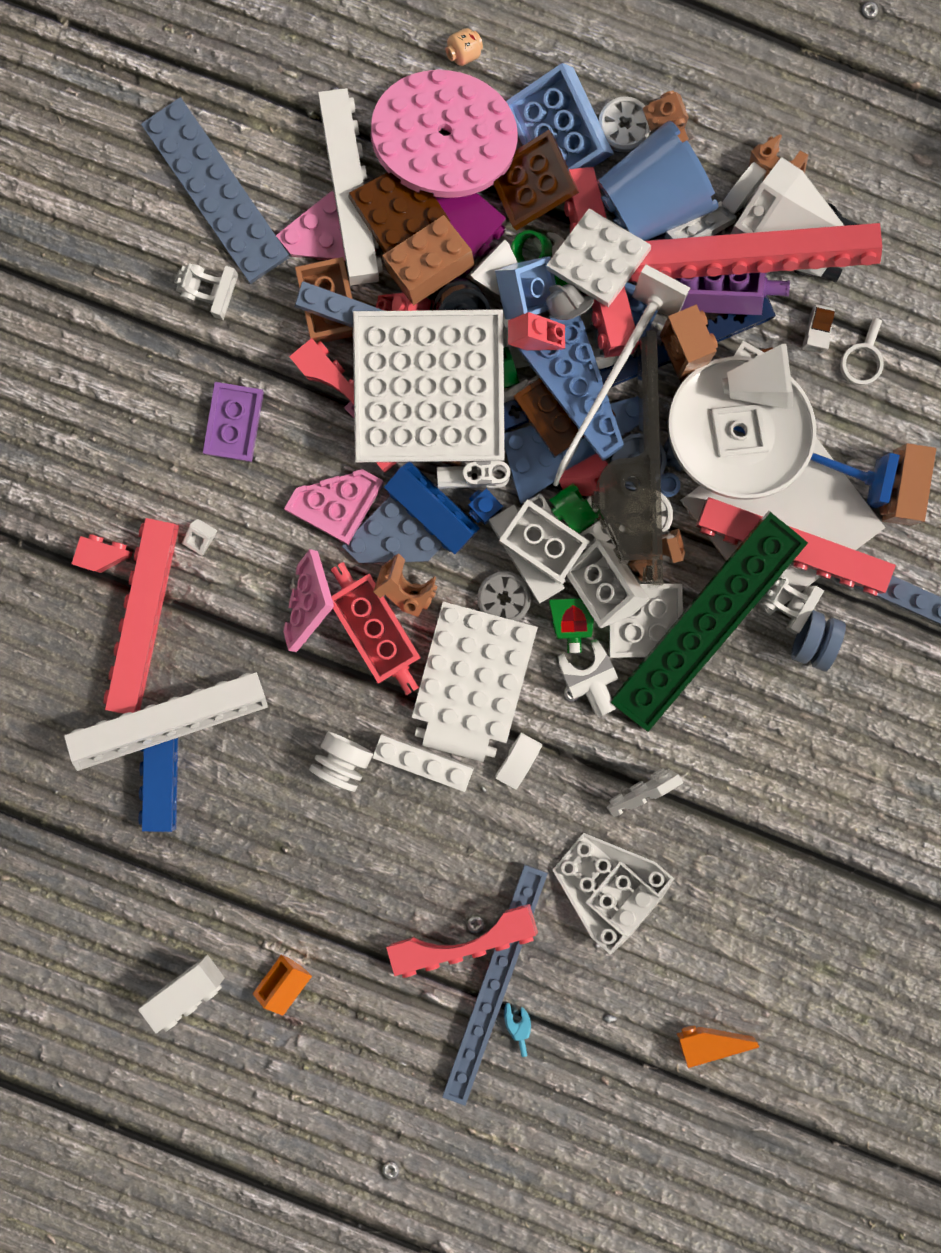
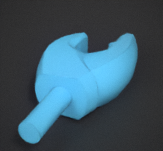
[504,1003,531,1057]

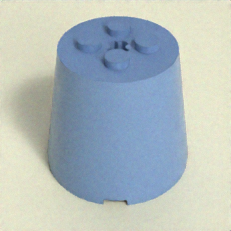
[597,120,718,241]

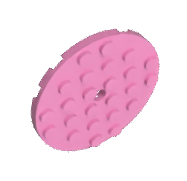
[371,69,518,198]

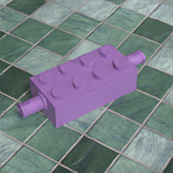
[675,272,790,315]

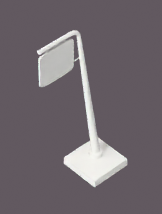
[553,264,690,486]

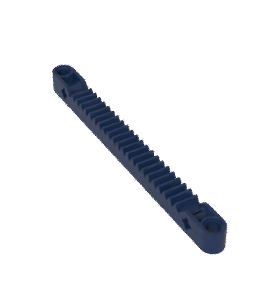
[504,295,776,433]

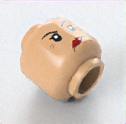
[445,28,483,66]

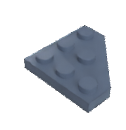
[342,496,443,564]

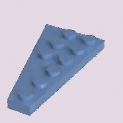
[517,316,624,461]
[504,395,648,505]

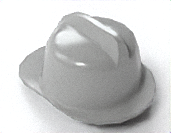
[546,284,594,320]

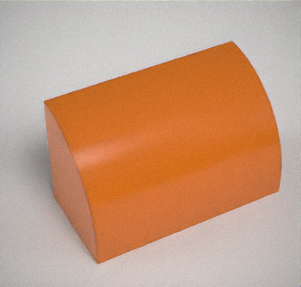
[253,954,312,1016]

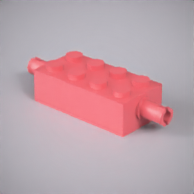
[330,562,421,695]

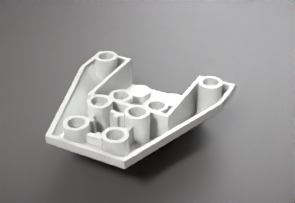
[731,157,844,277]
[553,833,675,955]

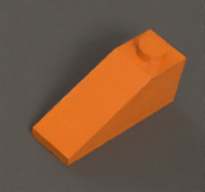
[676,1026,759,1068]

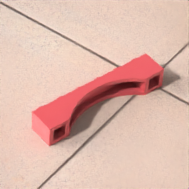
[289,338,398,473]
[386,904,538,978]

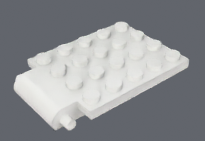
[412,602,538,762]

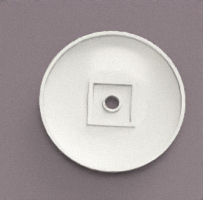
[668,356,816,500]

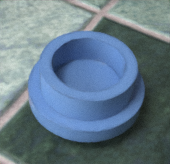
[656,473,681,497]

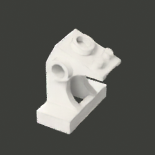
[174,263,238,320]
[760,575,824,633]

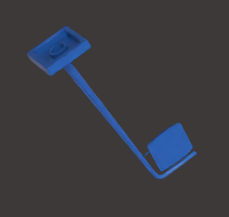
[733,426,900,508]

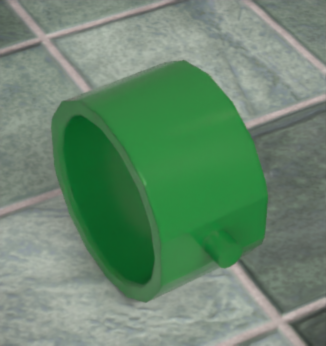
[511,230,552,263]

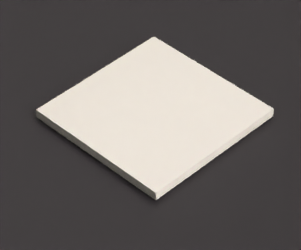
[353,310,504,463]
[680,437,885,616]

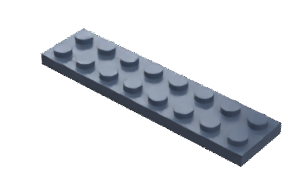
[141,97,290,284]

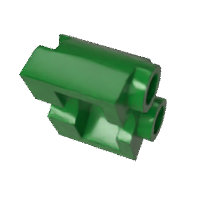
[549,483,598,534]

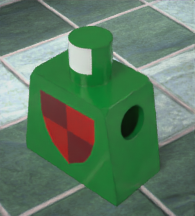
[548,598,594,653]

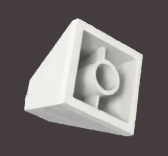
[465,240,518,303]
[723,344,793,409]

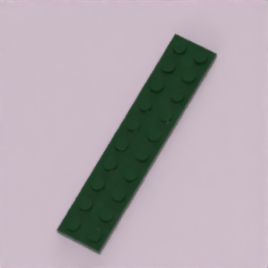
[610,511,808,732]

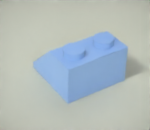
[495,256,556,319]

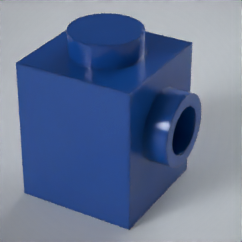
[468,488,503,525]

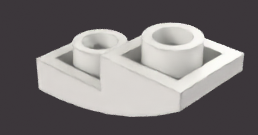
[495,733,542,790]

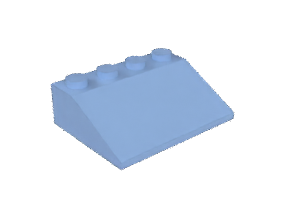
[506,63,614,169]

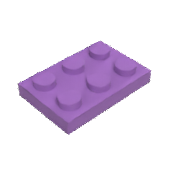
[203,382,264,462]

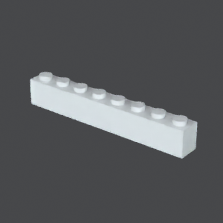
[318,88,383,286]
[64,672,268,771]

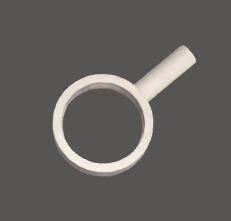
[840,318,884,386]

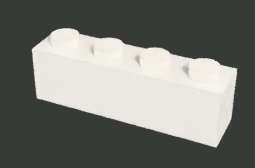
[489,505,566,604]
[373,734,474,792]

